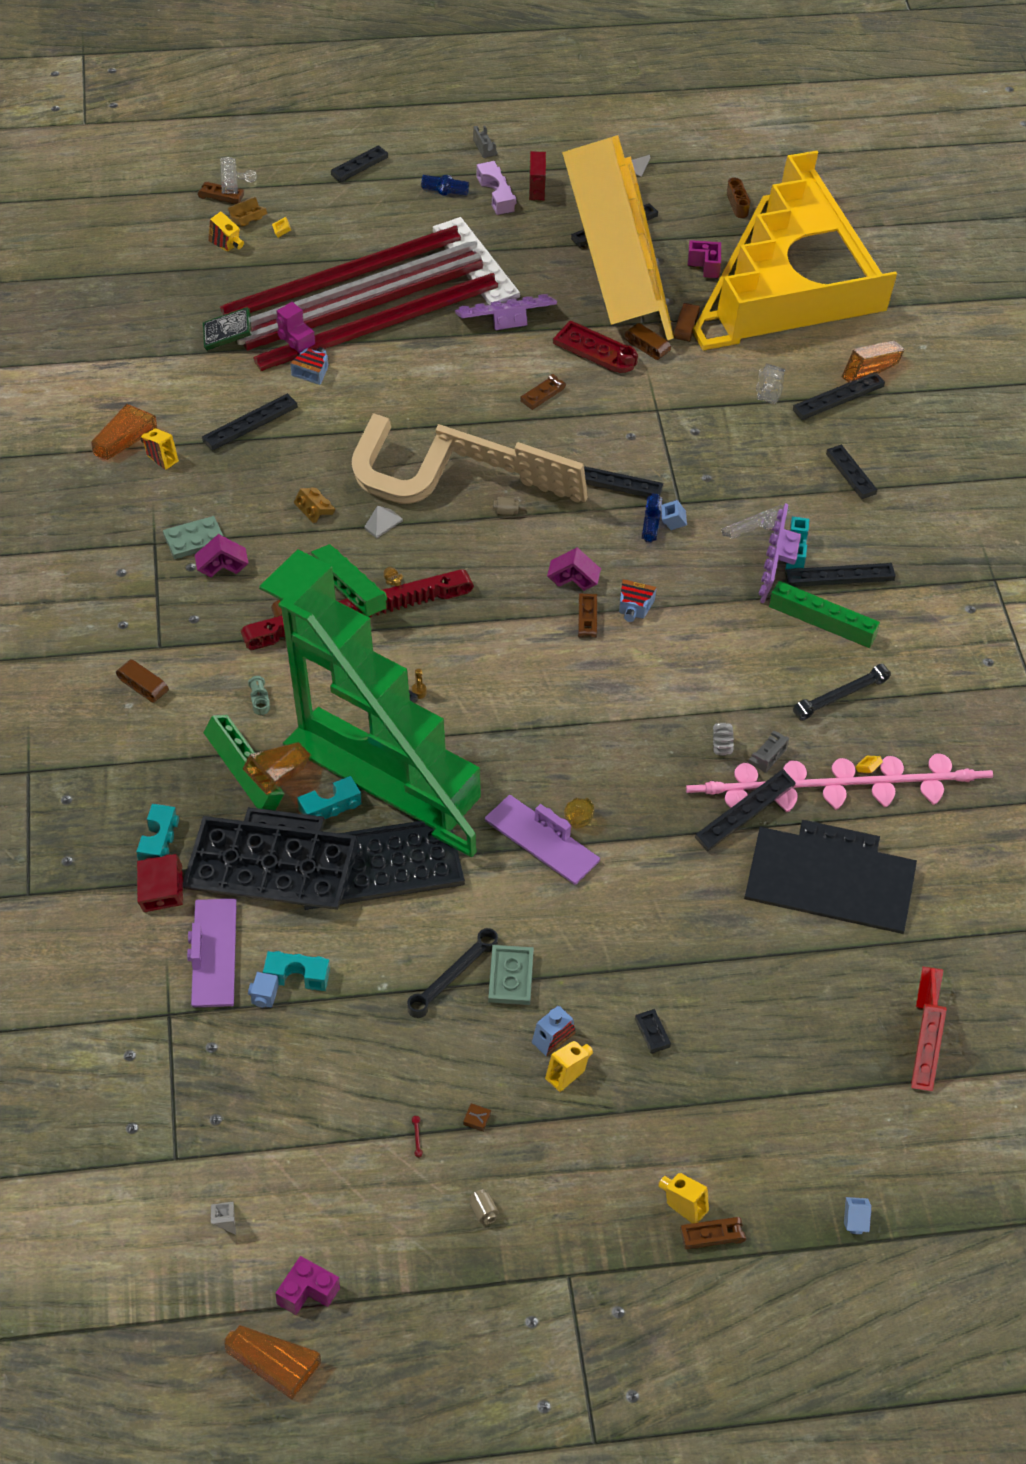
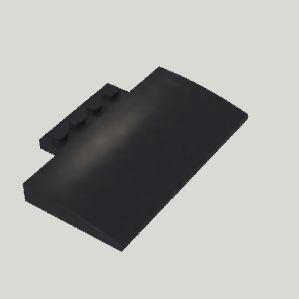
[183,807,359,910]
[744,819,917,934]

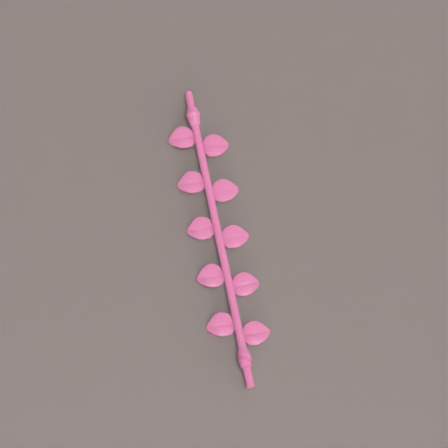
[686,754,993,812]

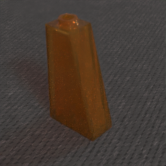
[841,340,905,383]
[91,404,157,460]
[243,742,311,795]
[225,1325,321,1400]

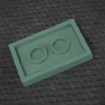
[163,516,223,559]
[488,945,534,1005]

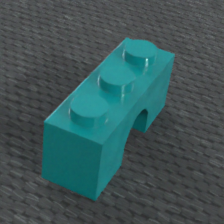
[785,516,810,570]
[297,776,361,819]
[136,804,179,861]
[263,951,330,991]

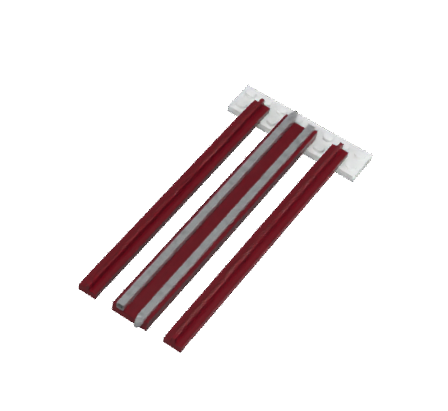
[220,217,520,371]

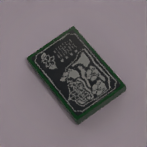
[203,307,252,351]

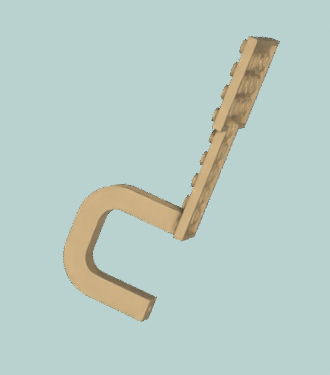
[352,413,588,504]

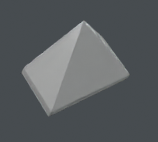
[632,155,650,177]
[364,506,403,539]
[211,1202,236,1235]

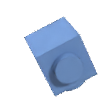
[661,500,687,530]
[248,972,279,1008]
[844,1197,871,1234]

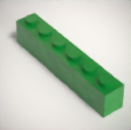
[311,544,387,616]
[769,581,880,648]
[203,715,285,811]

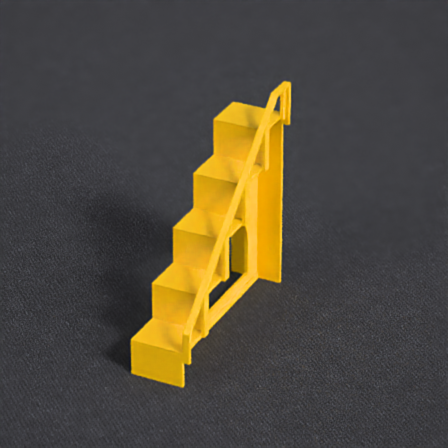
[562,135,674,340]
[693,151,897,351]

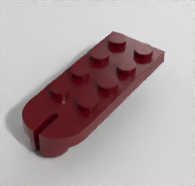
[553,320,638,373]

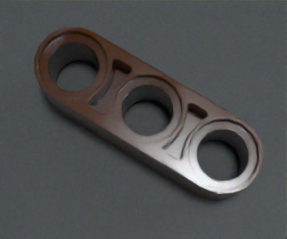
[727,177,750,218]
[674,303,700,342]
[624,323,671,360]
[116,659,169,703]

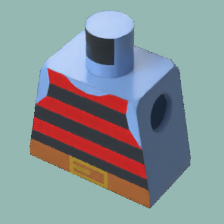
[291,347,328,385]
[619,579,656,622]
[532,1006,576,1057]

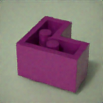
[687,240,721,278]
[276,302,315,353]
[195,534,248,577]
[547,547,601,591]
[275,1256,340,1315]

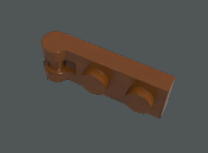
[198,182,244,204]
[520,374,566,410]
[578,593,597,638]
[680,1217,746,1249]

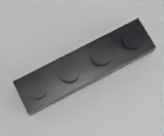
[331,145,388,183]
[826,444,878,499]

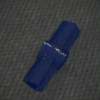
[421,175,469,196]
[641,494,663,543]

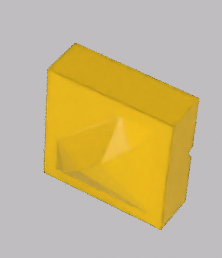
[272,217,291,238]
[855,756,883,773]

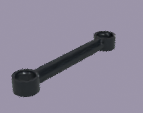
[793,664,891,721]
[407,928,498,1018]

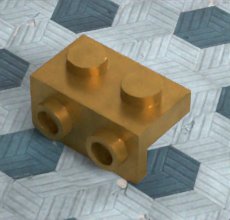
[228,197,268,226]
[294,487,336,523]

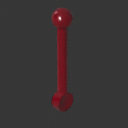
[412,1116,423,1158]

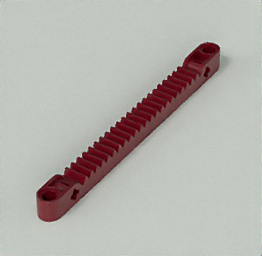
[241,569,474,650]

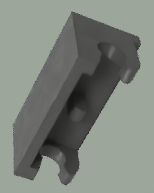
[473,125,498,158]
[748,731,789,773]

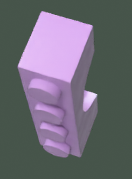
[476,161,517,215]

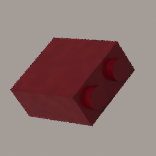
[529,151,546,201]
[137,854,183,912]

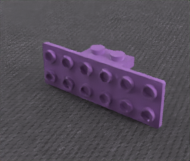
[455,294,557,330]
[759,503,801,603]
[485,795,600,885]
[187,899,237,1007]

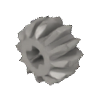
[713,723,734,756]

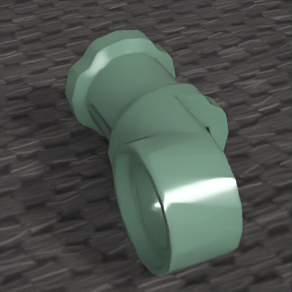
[248,676,270,715]

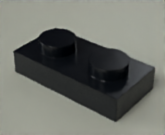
[635,1009,671,1054]

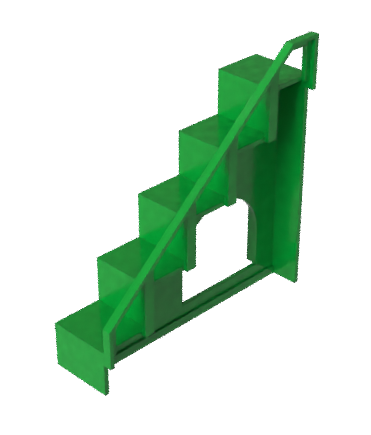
[259,549,481,858]

